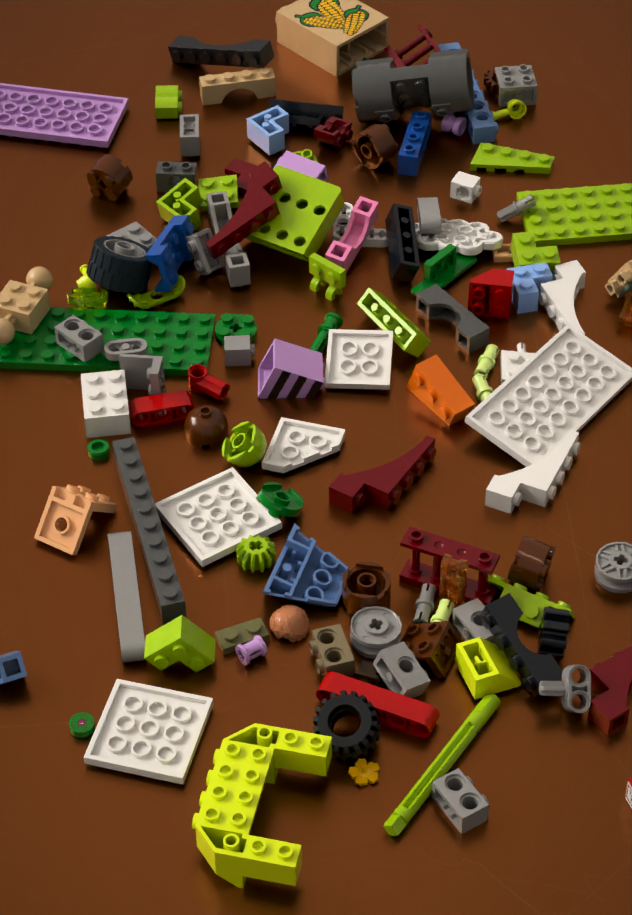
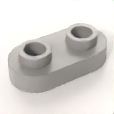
[104,338,148,361]

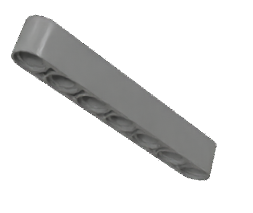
[108,531,145,663]

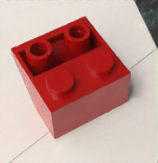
[468,268,514,319]

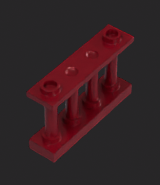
[384,24,441,68]
[399,526,500,605]

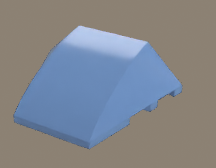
[262,523,349,607]

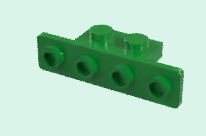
[411,244,477,296]

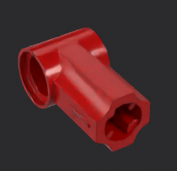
[188,364,230,401]

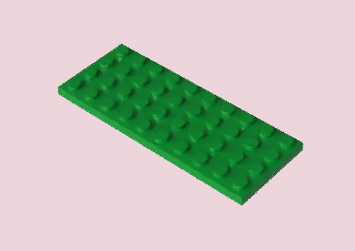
[0,307,216,376]

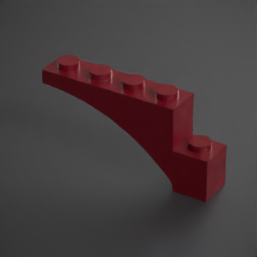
[206,161,282,259]
[329,435,436,513]
[588,644,632,736]

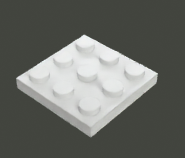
[324,329,394,390]

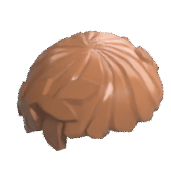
[269,605,310,642]

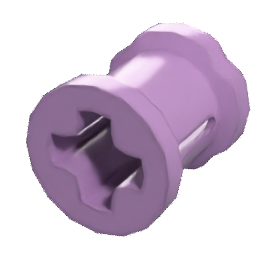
[235,635,268,666]

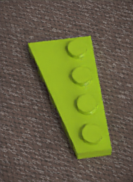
[470,142,555,174]

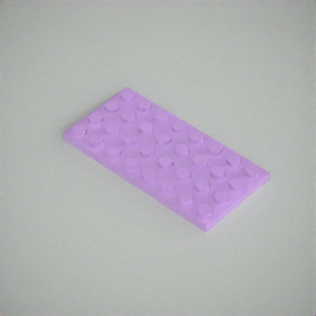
[0,83,129,148]

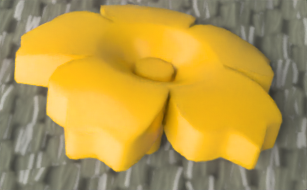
[348,758,380,786]

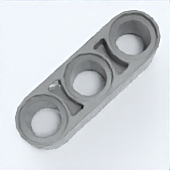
[417,197,441,235]

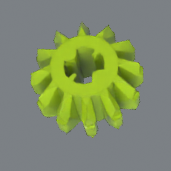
[236,533,276,573]

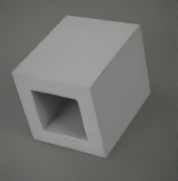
[224,335,255,366]

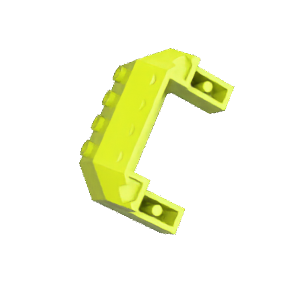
[192,723,332,888]

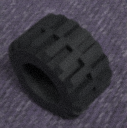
[313,690,381,762]

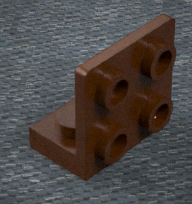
[400,621,463,678]

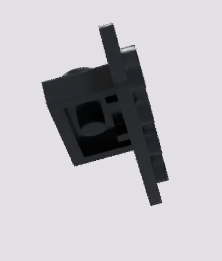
[269,99,344,129]

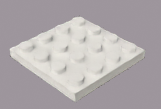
[155,467,282,567]
[83,679,214,784]

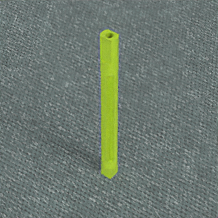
[383,694,501,836]

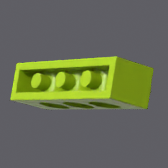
[357,287,431,358]

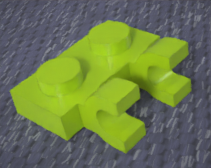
[309,252,346,301]

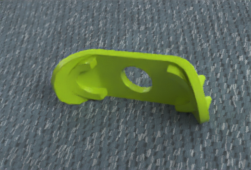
[127,275,185,309]

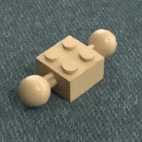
[0,266,53,345]

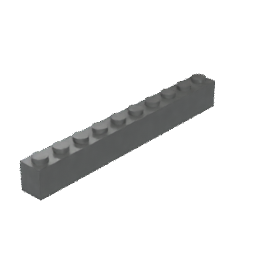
[112,437,187,625]

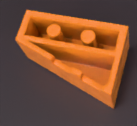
[406,354,475,426]

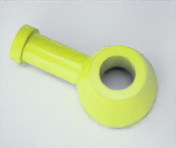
[493,99,527,121]
[76,264,98,293]

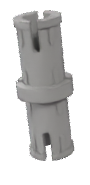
[412,583,437,624]

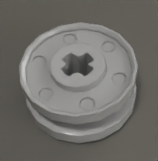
[594,542,632,594]
[350,606,402,659]

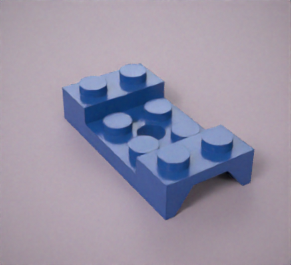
[145,215,194,292]

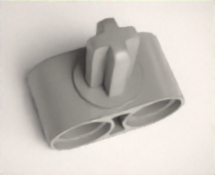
[539,664,591,713]

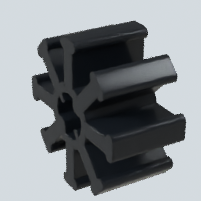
[538,607,570,659]

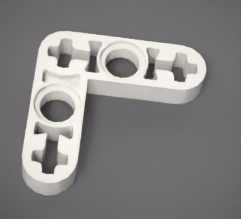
[332,202,388,248]

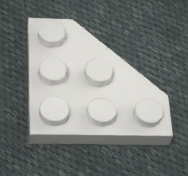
[262,417,346,473]

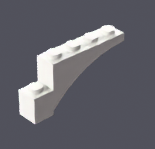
[538,260,586,335]
[485,430,581,514]

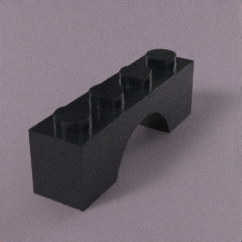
[480,593,562,697]

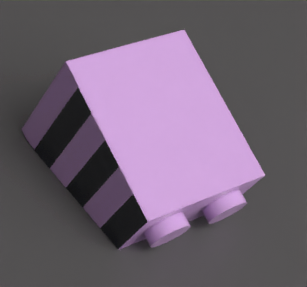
[258,338,325,399]

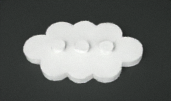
[415,218,503,255]

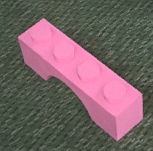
[325,196,379,273]

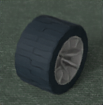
[86,236,153,293]

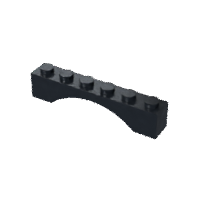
[168,36,275,68]

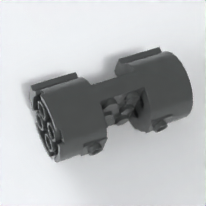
[352,48,474,123]

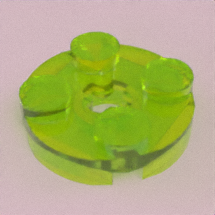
[66,287,108,311]

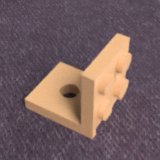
[34,484,117,555]

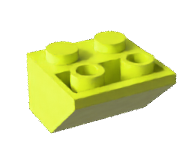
[455,637,521,700]

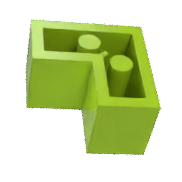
[156,178,203,230]
[510,231,561,275]
[144,615,216,672]

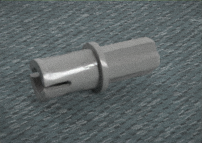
[497,194,537,222]

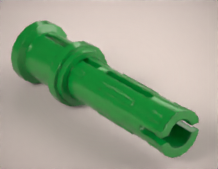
[310,312,343,353]

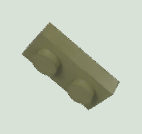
[215,617,270,655]

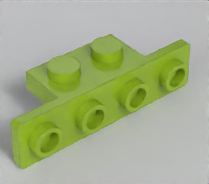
[488,574,576,630]

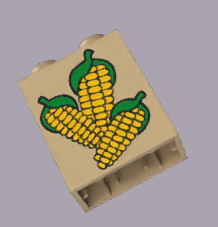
[275,0,389,77]

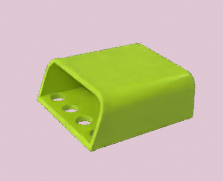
[246,166,344,262]

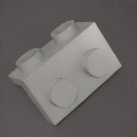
[186,228,224,275]

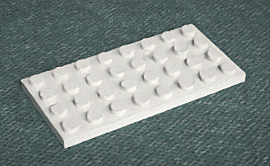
[464,324,632,467]

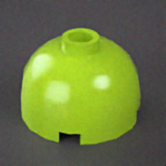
[222,421,267,468]

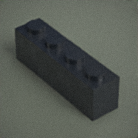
[385,203,420,283]

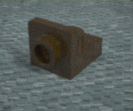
[353,660,383,687]

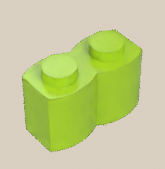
[155,85,183,119]

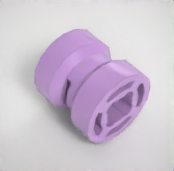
[441,114,467,136]

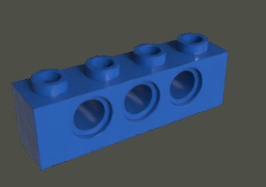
[398,110,432,176]

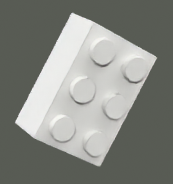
[81,370,131,438]

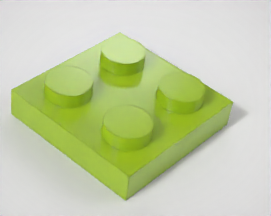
[198,174,239,212]

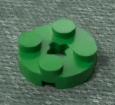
[215,313,257,346]
[256,482,304,518]

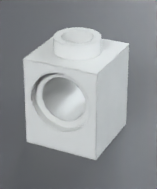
[450,171,482,204]

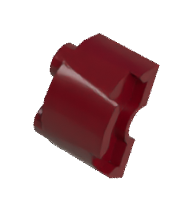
[314,116,353,148]

